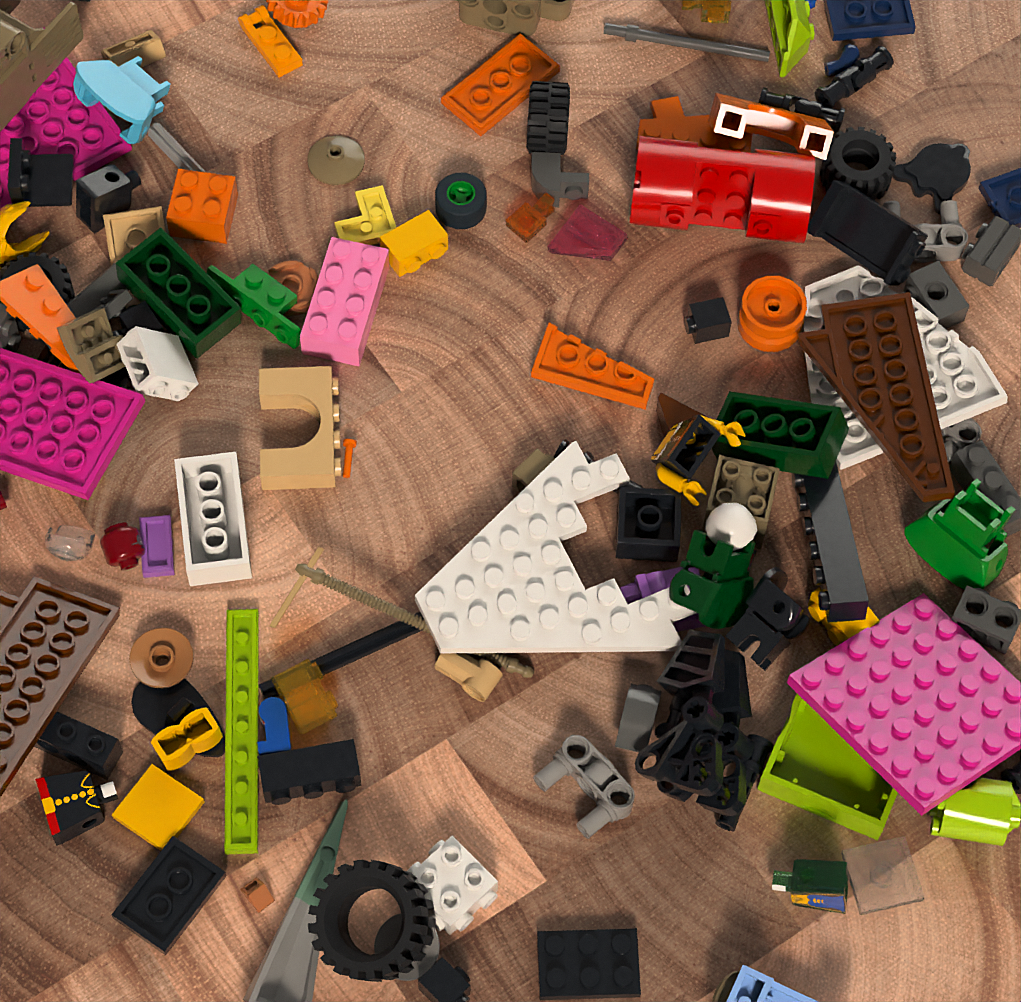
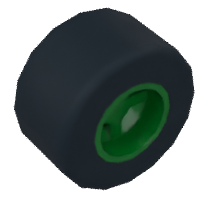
[435,173,487,229]

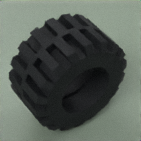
[526,81,570,155]
[820,127,896,201]
[0,252,75,334]

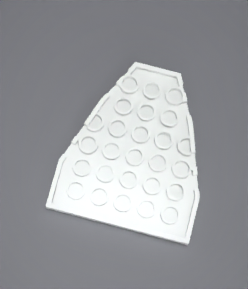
[803,265,1008,470]

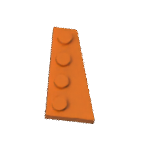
[636,115,753,153]
[0,264,81,374]
[531,322,655,410]

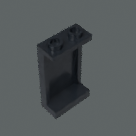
[807,180,928,286]

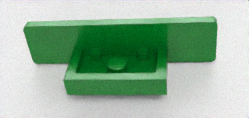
[207,263,301,349]

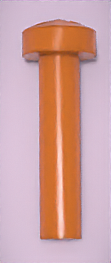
[343,439,357,478]

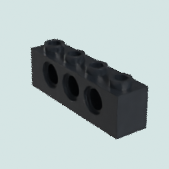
[34,712,123,780]

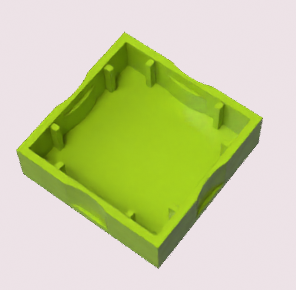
[757,693,898,841]

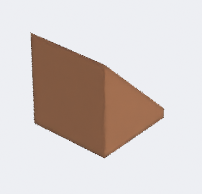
[240,877,275,913]

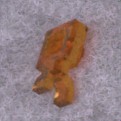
[506,193,555,243]

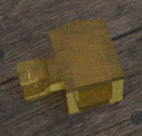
[682,0,731,24]

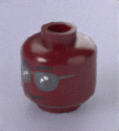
[100,522,145,571]

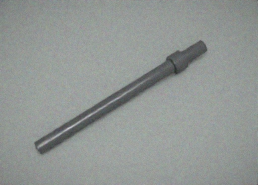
[604,23,770,62]

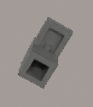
[531,152,589,208]
[615,683,662,753]

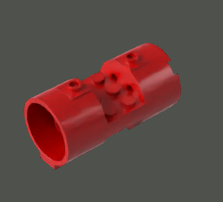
[630,136,815,244]

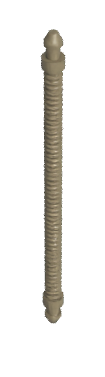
[295,563,534,678]

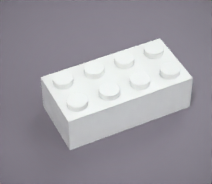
[174,452,252,586]

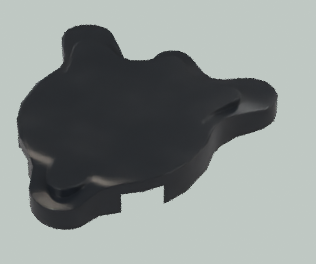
[892,143,971,215]

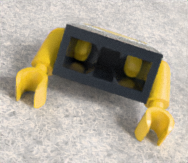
[651,414,746,506]

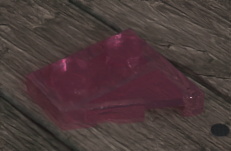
[547,204,628,261]

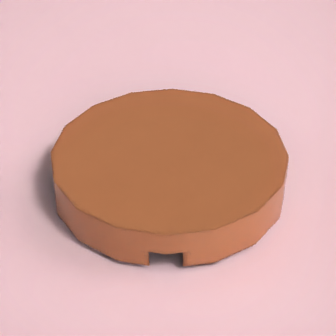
[268,261,319,316]

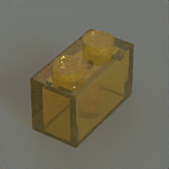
[270,659,338,734]

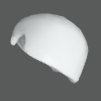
[705,503,757,551]

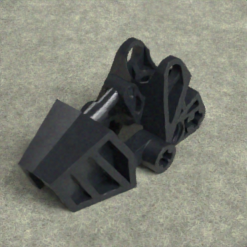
[635,630,754,816]

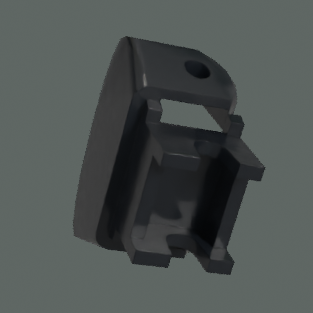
[726,567,810,671]

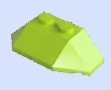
[764,0,815,77]

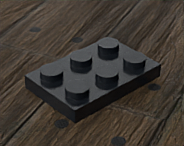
[111,836,227,955]
[537,928,641,1000]

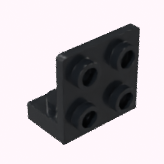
[8,138,74,207]

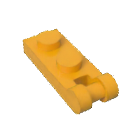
[238,5,303,78]

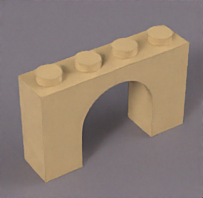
[259,366,341,490]

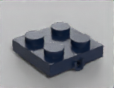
[978,168,1021,228]

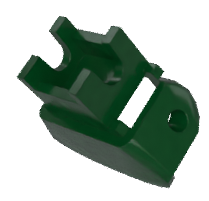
[669,530,755,629]

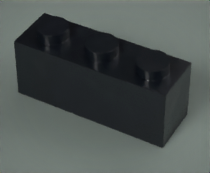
[257,739,361,805]

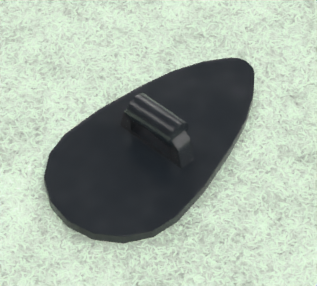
[131,678,225,757]

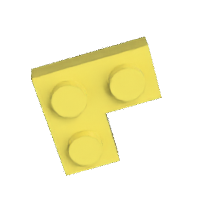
[334,185,396,245]

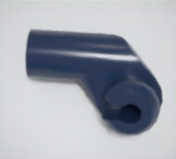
[824,44,860,76]

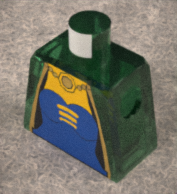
[772,859,849,914]

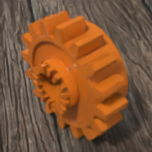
[266,0,328,28]

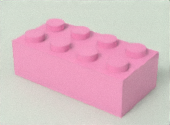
[300,237,389,366]

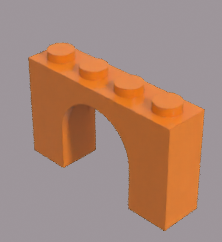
[708,93,834,160]

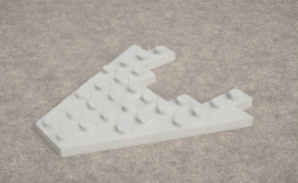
[415,441,697,653]

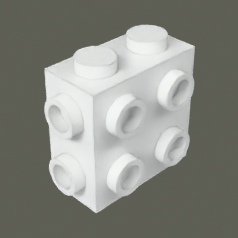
[116,326,199,401]
[407,836,498,935]

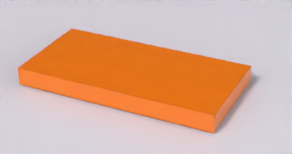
[441,33,560,136]

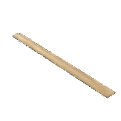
[269,547,324,628]

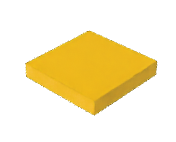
[112,764,205,851]

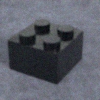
[615,487,682,562]

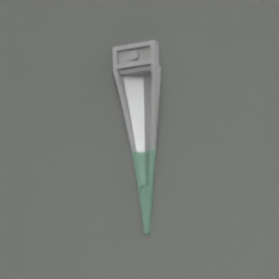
[243,800,348,1002]

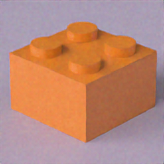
[166,169,238,244]

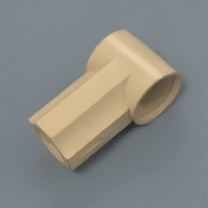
[435,653,503,702]

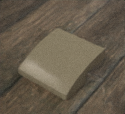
[57,308,125,383]

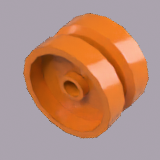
[738,276,807,352]

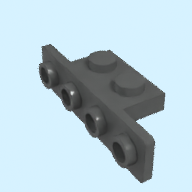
[47,260,133,349]

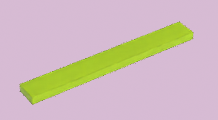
[224,609,259,855]

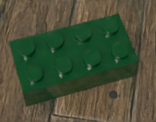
[116,227,241,359]
[711,391,849,479]

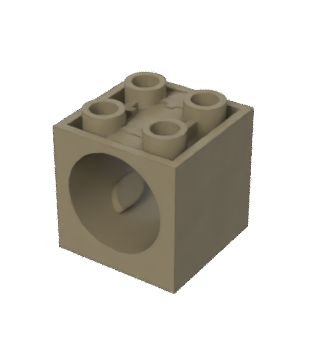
[702,455,780,550]

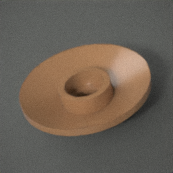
[129,628,194,688]

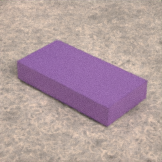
[139,515,175,578]

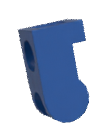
[257,697,291,756]

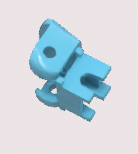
[73,56,171,144]

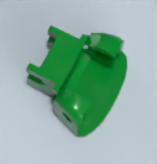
[904,479,1016,590]

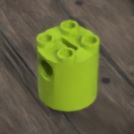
[929,777,1021,846]

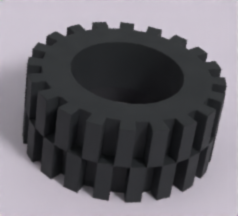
[308,860,436,982]

